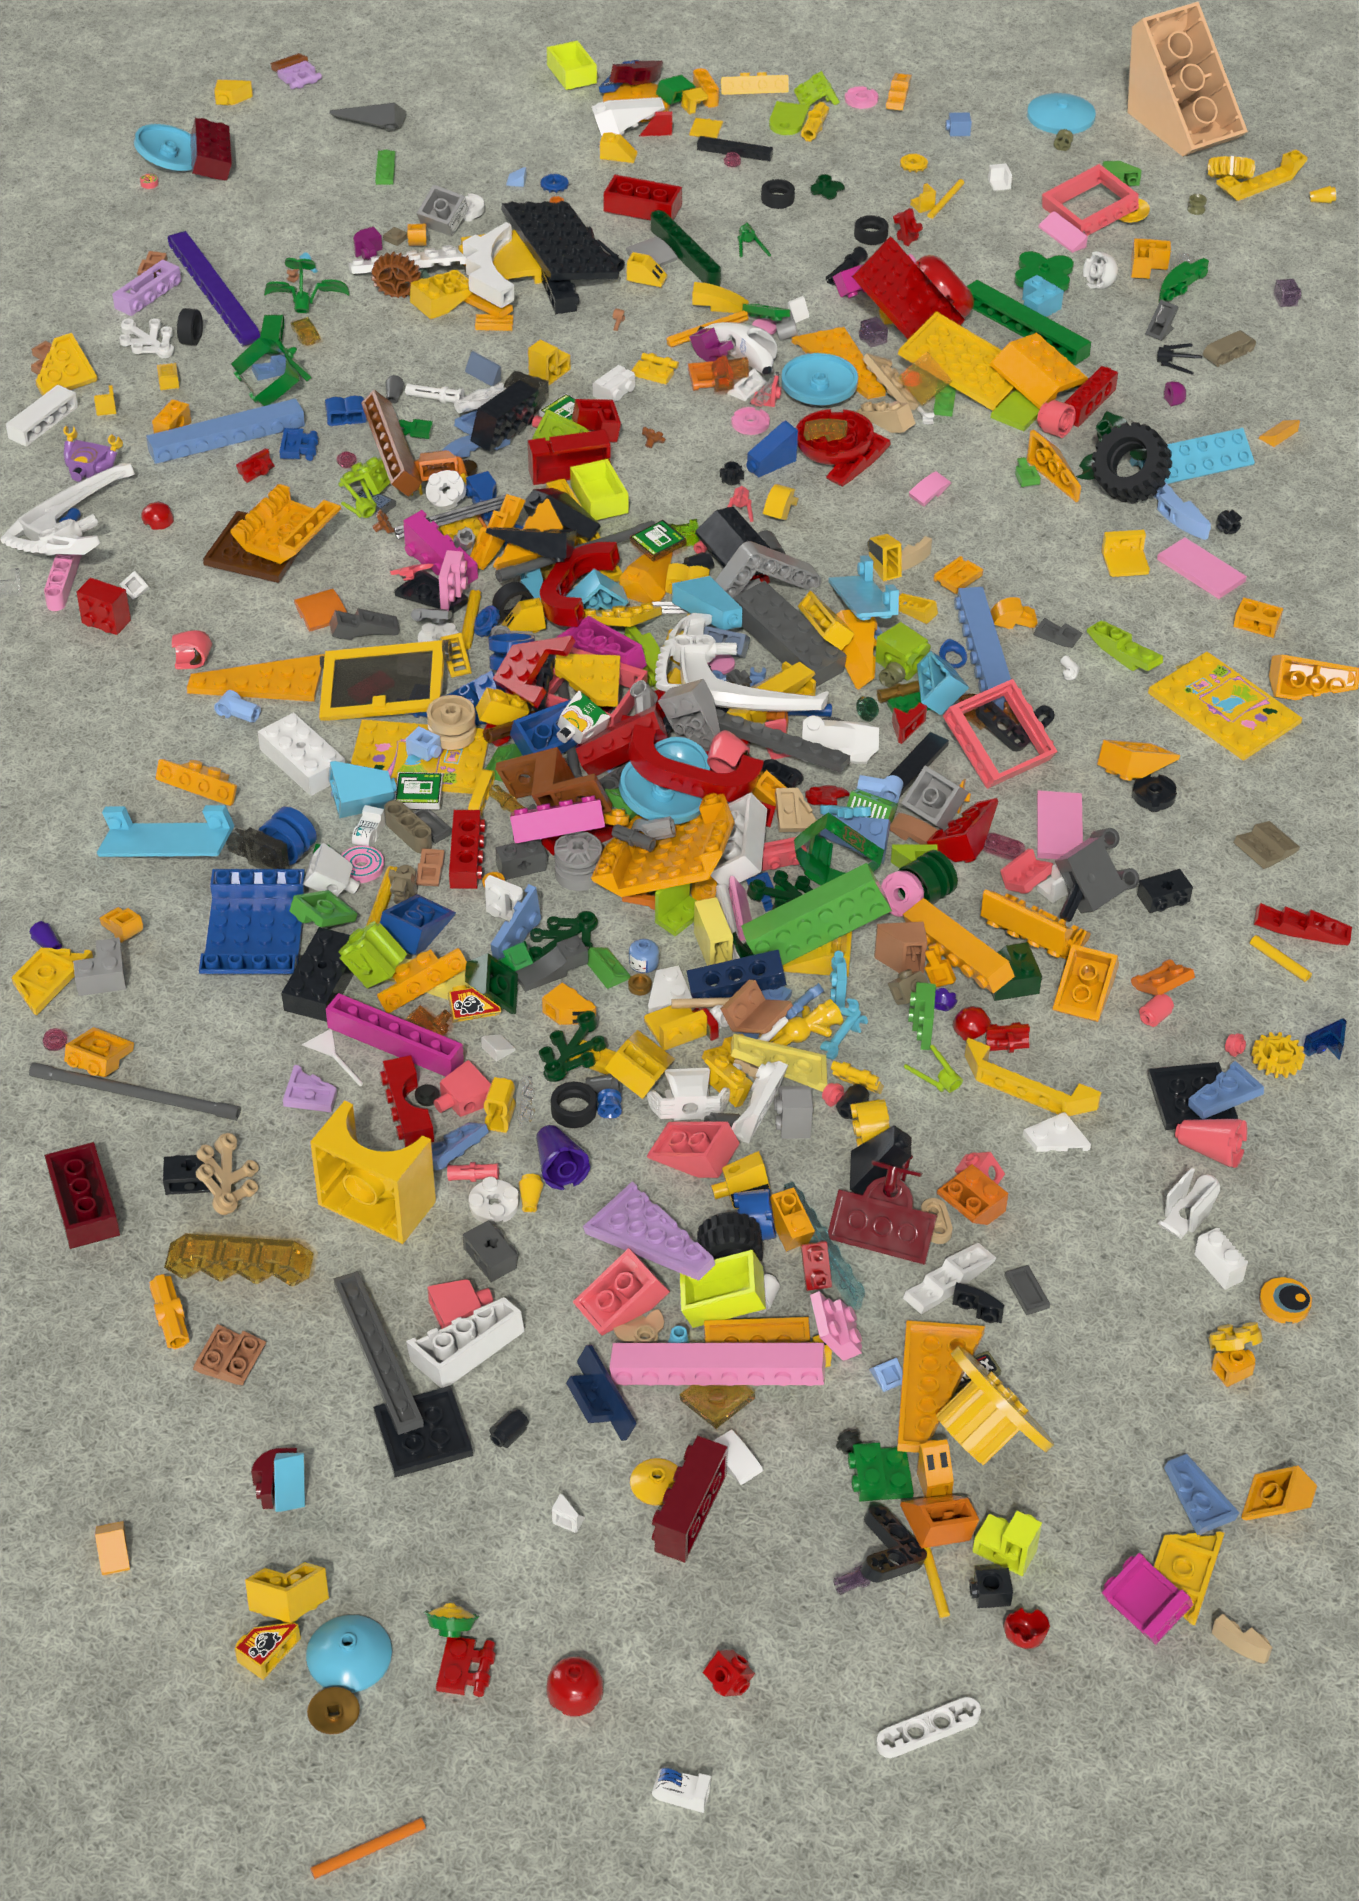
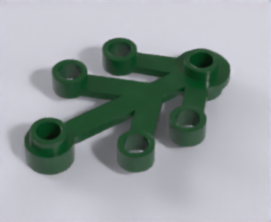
[746,870,813,910]
[529,911,598,961]
[539,1011,607,1082]

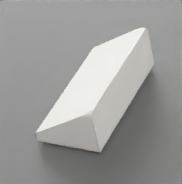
[727,369,767,401]

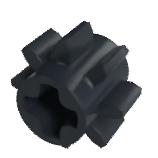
[720,461,744,485]
[1216,509,1242,535]

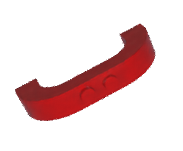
[540,542,620,627]
[628,724,764,802]

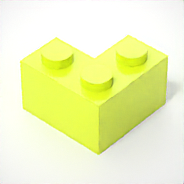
[973,1511,1042,1577]

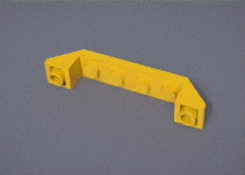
[1216,149,1308,201]
[964,1038,1102,1116]

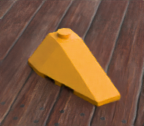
[1027,429,1081,502]
[619,550,673,603]

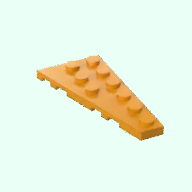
[792,327,886,399]
[187,654,325,702]
[897,1320,985,1453]

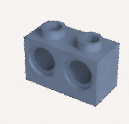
[704,626,750,658]

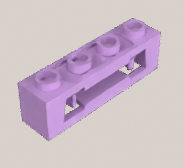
[113,260,181,316]

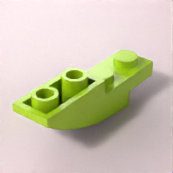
[1087,620,1163,671]
[624,625,661,690]

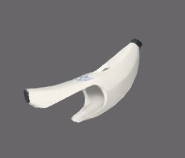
[697,322,777,375]

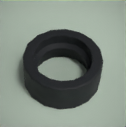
[761,179,795,209]
[854,215,889,245]
[177,308,203,346]
[492,582,534,621]
[550,1081,597,1129]

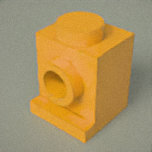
[1211,1349,1255,1387]

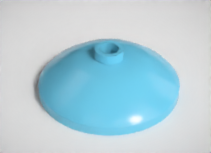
[654,737,710,770]
[306,1615,392,1693]

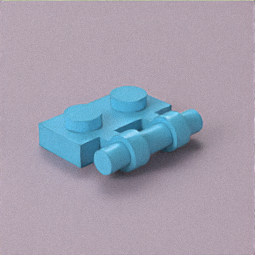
[830,951,847,1010]

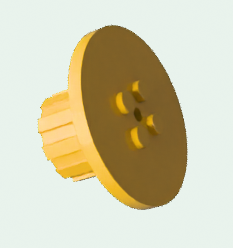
[936,1346,1055,1465]

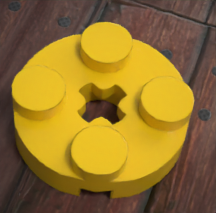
[1208,1322,1263,1351]

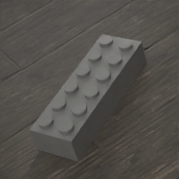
[733,581,847,687]

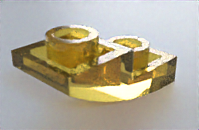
[290,317,320,346]
[804,419,848,441]

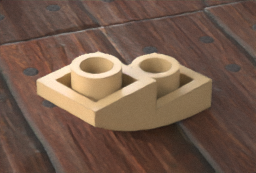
[902,536,932,571]
[1212,1614,1272,1664]

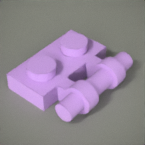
[277,61,322,89]

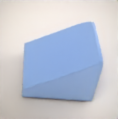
[506,167,527,187]
[869,1358,903,1392]

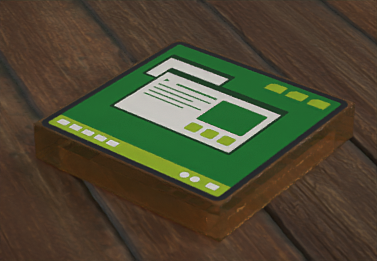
[630,520,687,562]

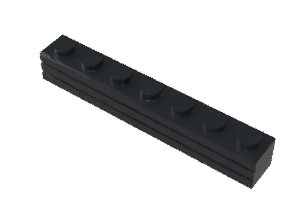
[697,136,773,162]

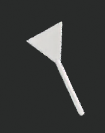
[302,1029,363,1086]

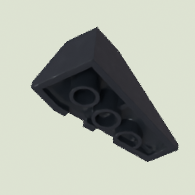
[523,488,601,541]
[486,527,577,562]

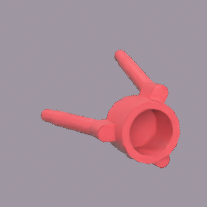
[727,486,754,522]

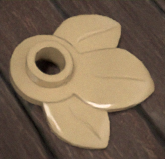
[613,1309,664,1343]

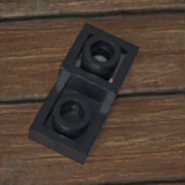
[952,1282,1005,1324]

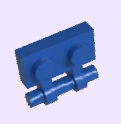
[279,428,319,461]

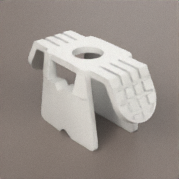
[647,1068,730,1121]
[1158,1168,1220,1240]

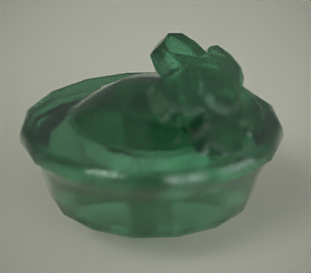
[856,696,879,722]

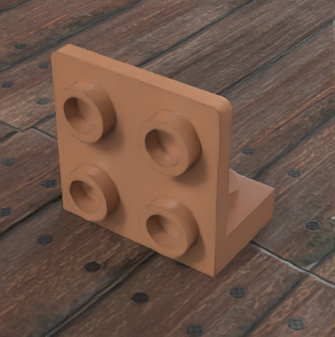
[720,980,793,1034]

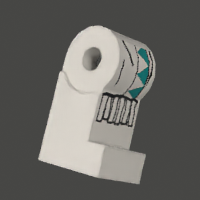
[352,805,385,847]

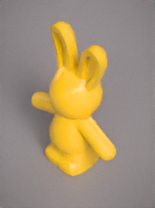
[759,999,844,1046]

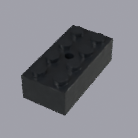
[470,380,539,452]
[281,927,354,1022]

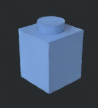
[945,112,972,136]

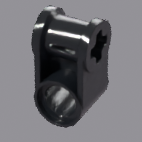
[761,759,804,788]

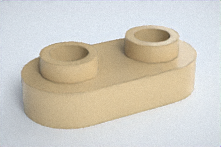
[921,1198,953,1244]

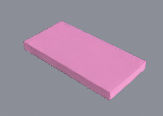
[1157,537,1247,599]
[1037,790,1083,859]

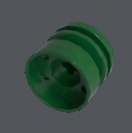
[898,850,958,905]

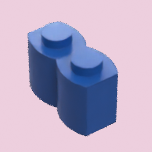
[325,395,366,426]

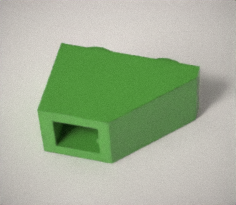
[1102,161,1142,187]

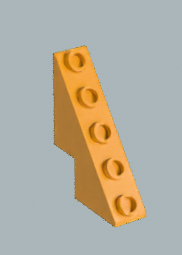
[493,499,563,570]

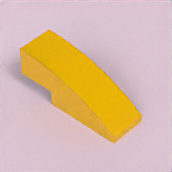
[692,282,749,313]

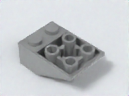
[658,679,720,751]

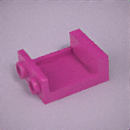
[1102,1553,1194,1645]

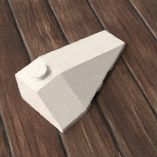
[591,97,665,136]

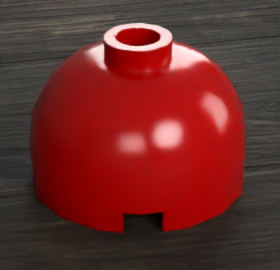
[546,1656,603,1716]

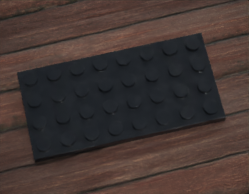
[501,201,619,280]

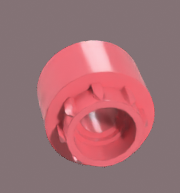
[1037,400,1076,438]

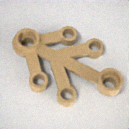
[196,1133,259,1215]

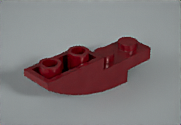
[610,60,663,85]

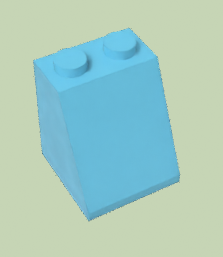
[329,761,397,818]

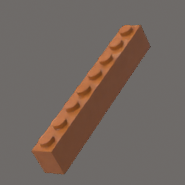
[361,390,422,497]

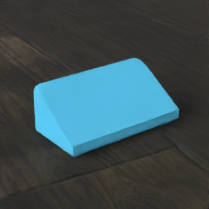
[274,1453,305,1512]

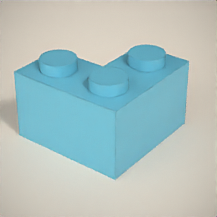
[1022,275,1064,317]
[566,569,629,610]

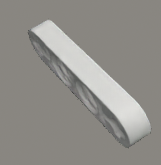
[876,1697,981,1758]

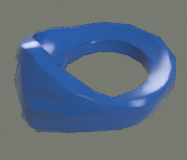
[939,639,967,668]

